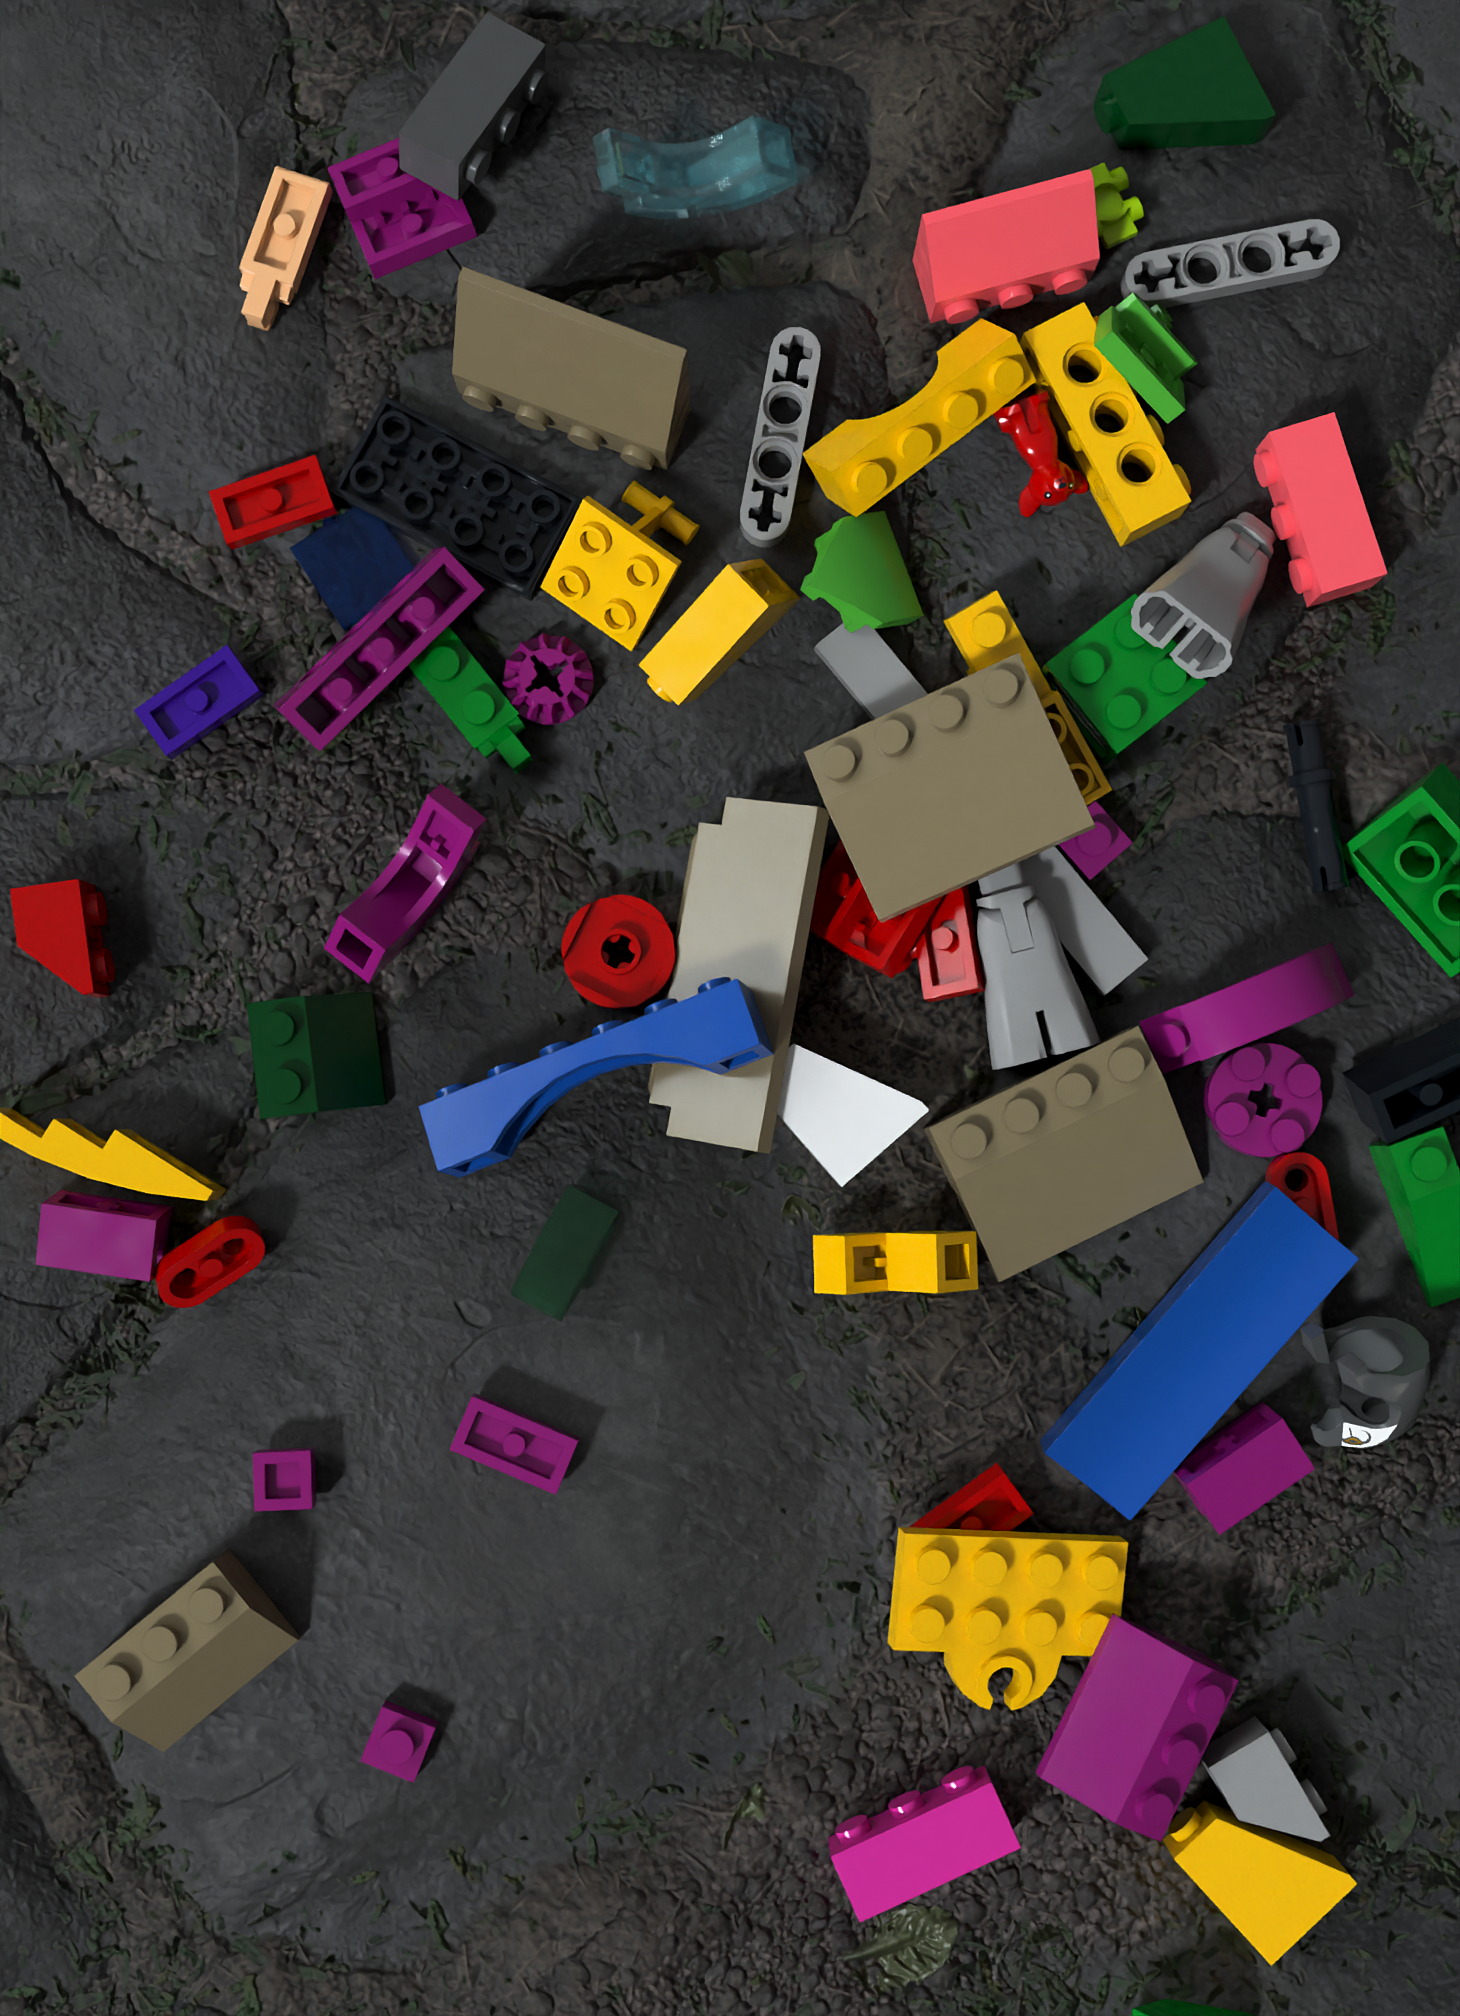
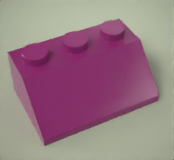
[1035,1614,1239,1842]

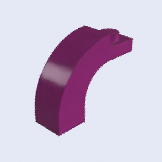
[324,784,487,984]
[1139,942,1354,1074]

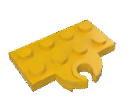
[887,1527,1128,1711]

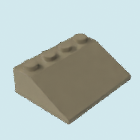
[452,266,691,470]
[804,653,1096,923]
[923,1026,1204,1282]

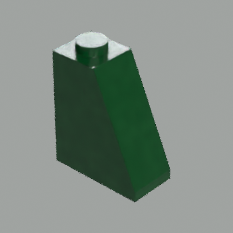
[1093,16,1276,150]

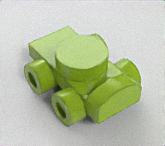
[1090,162,1144,250]

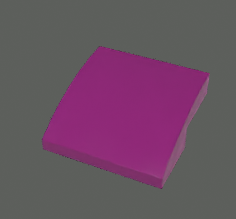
[327,138,477,279]

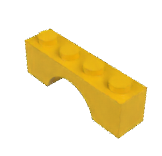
[802,318,1036,518]

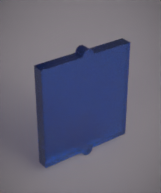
[290,507,413,631]

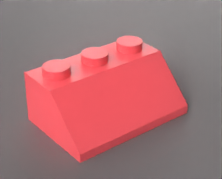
[912,169,1100,324]

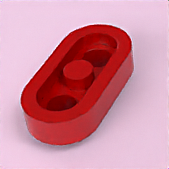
[1265,1151,1339,1241]
[155,1216,265,1308]

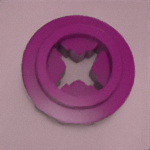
[503,633,594,725]

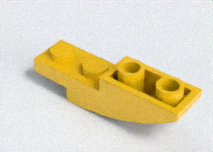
[943,590,1112,805]

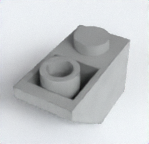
[1201,1716,1330,1842]

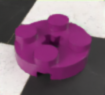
[1203,1043,1323,1157]

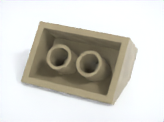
[75,1548,301,1752]

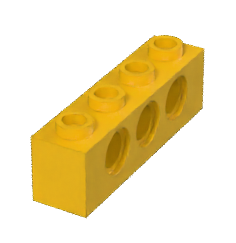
[1020,302,1191,547]

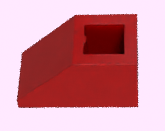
[10,879,115,998]

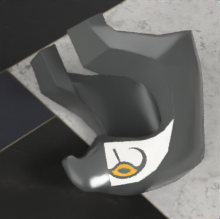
[1300,1316,1430,1449]

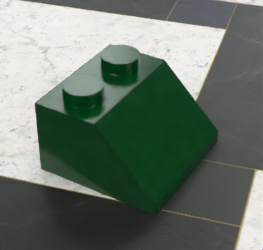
[246,992,387,1119]

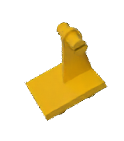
[540,480,700,652]

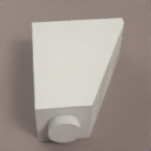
[777,1044,929,1187]

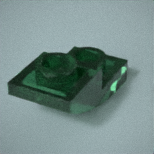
[511,1185,619,1322]

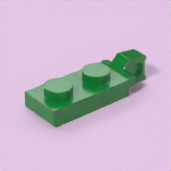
[408,626,534,774]

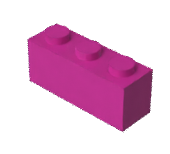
[828,1765,1021,1923]

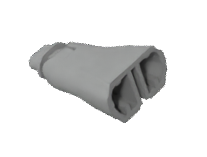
[1131,512,1276,679]
[976,862,1101,1070]

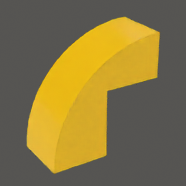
[813,1231,978,1295]

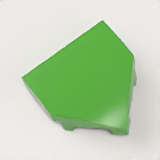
[1094,293,1198,424]
[800,511,924,633]

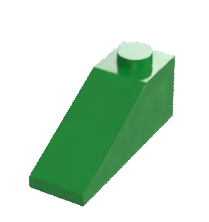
[1368,1127,1460,1308]

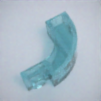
[593,115,799,219]

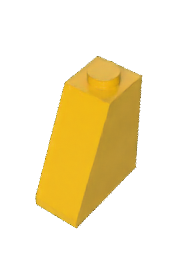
[639,558,800,706]
[1162,1800,1357,1966]

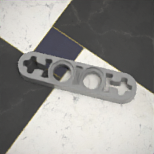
[1121,219,1340,308]
[740,327,821,547]

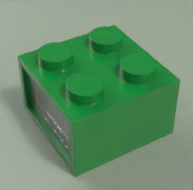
[1041,593,1207,765]

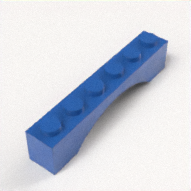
[419,977,774,1178]

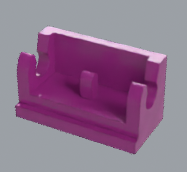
[35,1190,173,1282]
[1173,1401,1315,1535]

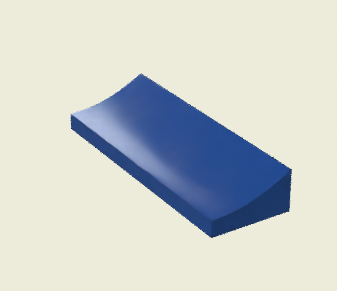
[1040,1181,1359,1521]

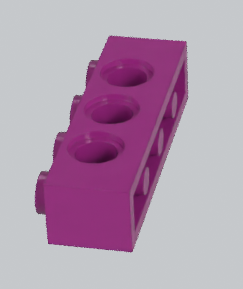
[273,547,484,751]

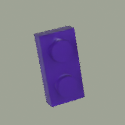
[134,645,264,760]

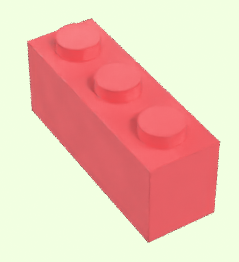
[1254,412,1388,607]

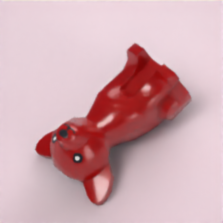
[991,389,1088,517]

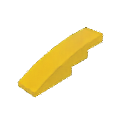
[0,1108,226,1201]

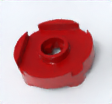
[561,894,676,1009]

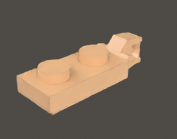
[239,166,333,331]

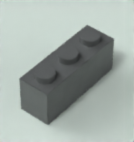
[399,12,549,201]

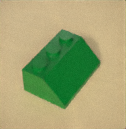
[1342,762,1460,978]

